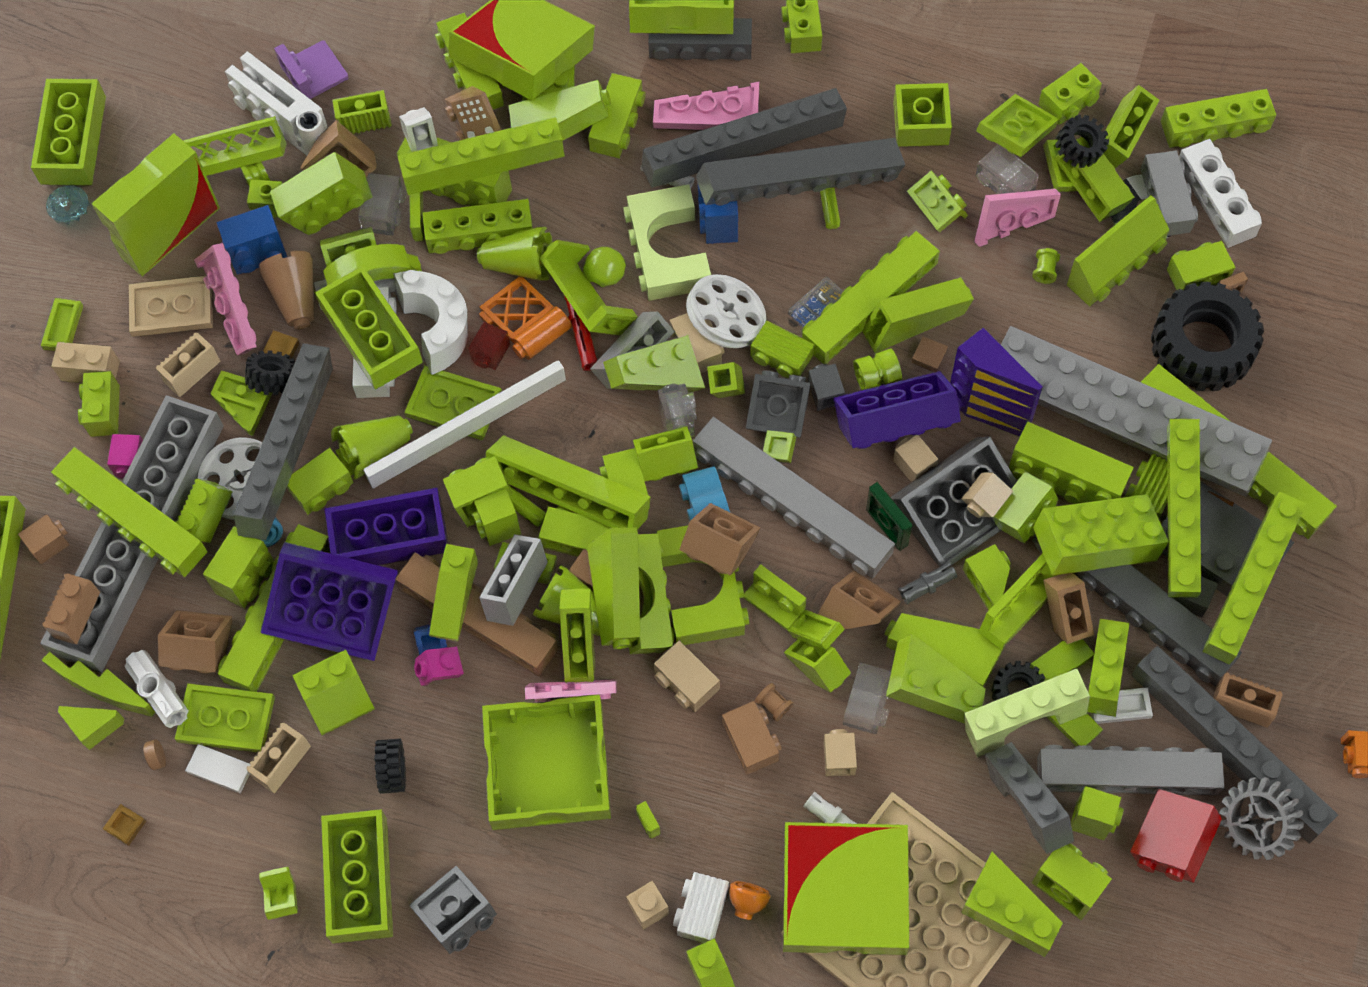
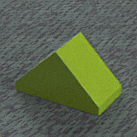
[58,706,124,750]

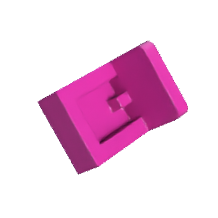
[414,646,464,686]

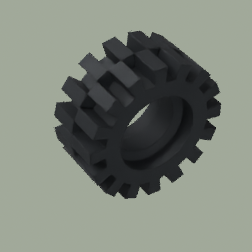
[1055,115,1109,168]
[245,350,295,396]
[991,661,1045,701]
[374,738,406,794]

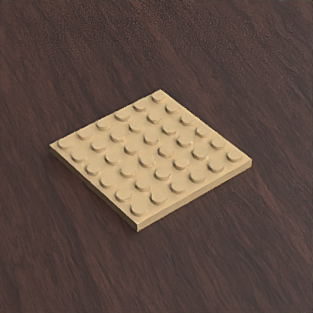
[781,792,1012,987]

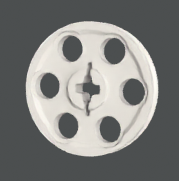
[686,274,766,348]
[198,438,262,520]

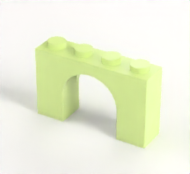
[623,184,711,301]
[965,669,1090,757]

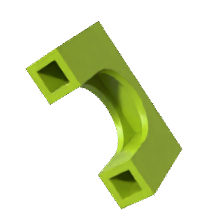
[657,526,749,645]

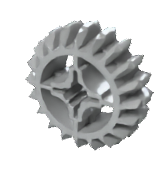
[1219,777,1304,860]

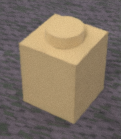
[893,435,938,482]
[961,473,1013,518]
[823,729,857,776]
[626,881,669,930]

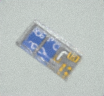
[788,276,843,327]

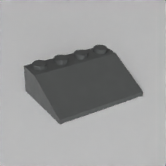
[890,437,1017,567]
[1161,481,1294,597]

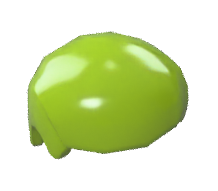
[583,247,626,287]

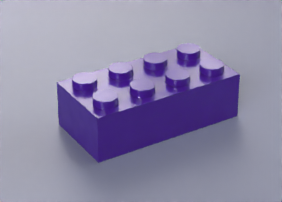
[834,371,961,449]
[325,488,448,565]

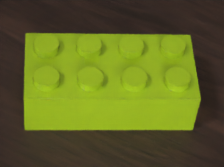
[31,79,106,185]
[397,137,512,206]
[315,266,423,390]
[1009,421,1134,504]
[1033,494,1169,576]
[321,809,393,944]

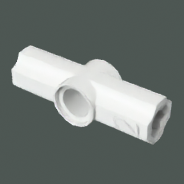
[124,650,189,728]

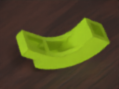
[323,244,422,285]

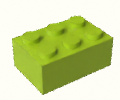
[270,152,373,236]

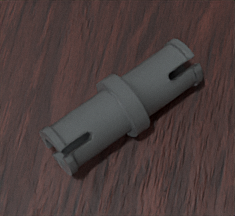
[898,562,957,605]

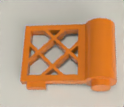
[479,276,572,360]

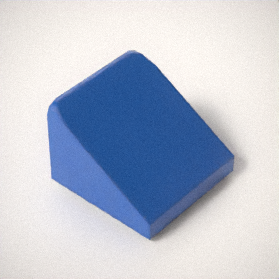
[414,624,448,655]

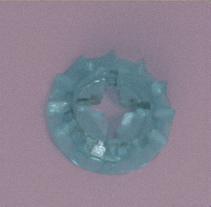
[46,185,90,225]

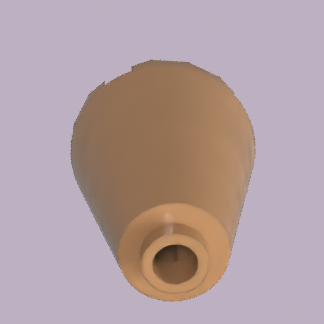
[259,251,314,330]

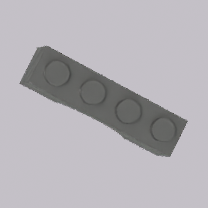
[648,18,752,60]
[985,742,1074,854]

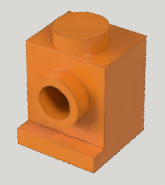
[1341,730,1368,778]

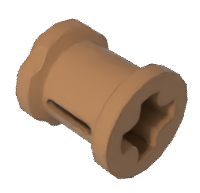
[755,683,794,722]

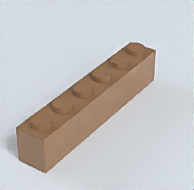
[396,552,559,677]

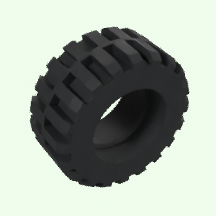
[1151,282,1264,391]

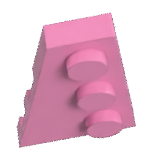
[974,189,1061,247]
[525,679,617,702]

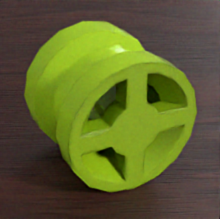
[240,162,270,187]

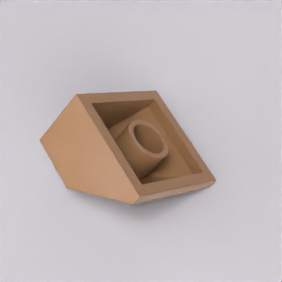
[818,570,901,629]

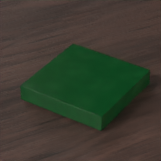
[866,482,912,551]

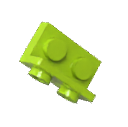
[907,170,968,232]
[744,564,807,630]

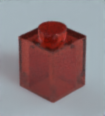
[469,321,510,370]

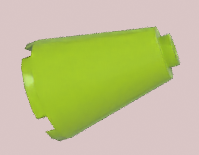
[477,227,553,281]
[331,415,413,480]
[533,565,600,636]

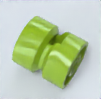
[853,348,902,390]

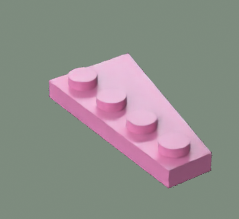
[653,82,759,130]
[194,243,257,356]

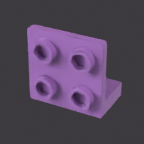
[274,40,349,99]

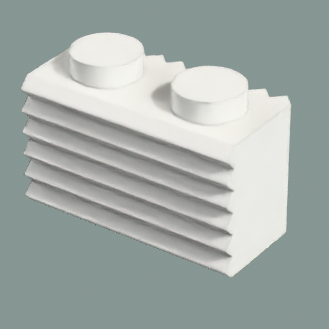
[673,872,729,943]

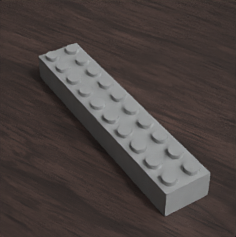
[1001,326,1272,497]
[40,395,224,673]

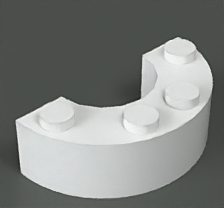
[394,270,468,375]

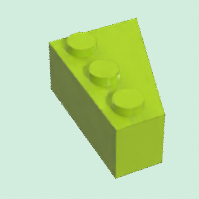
[603,335,705,393]
[886,634,986,724]
[961,852,1063,957]

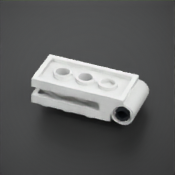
[225,51,328,155]

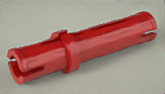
[564,296,597,371]

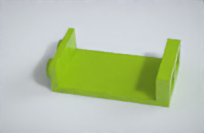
[540,240,638,335]

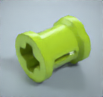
[1032,248,1060,284]

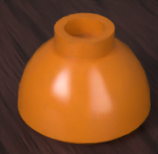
[729,881,771,920]

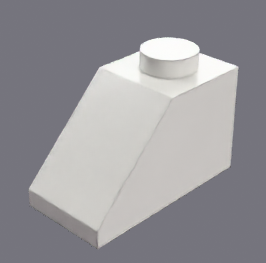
[399,107,438,152]

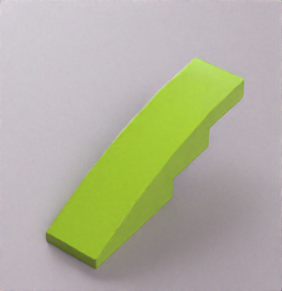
[42,652,156,717]

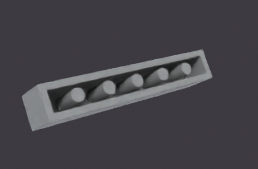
[1037,745,1224,795]

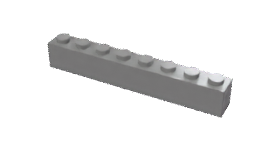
[693,417,895,579]

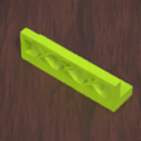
[183,116,287,176]
[978,553,1057,649]

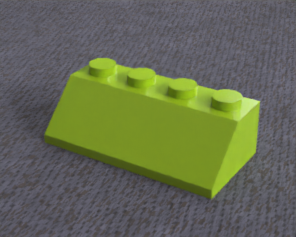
[1067,195,1170,307]

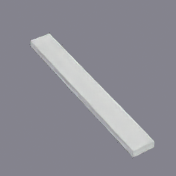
[364,361,566,488]

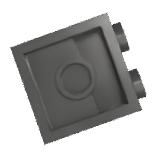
[746,370,811,438]
[409,866,497,954]

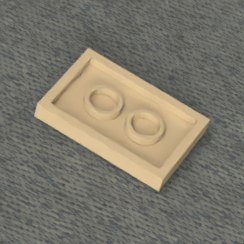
[129,276,213,337]

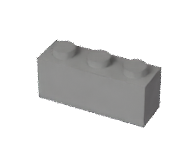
[1140,151,1198,236]
[590,311,675,389]
[479,535,548,626]

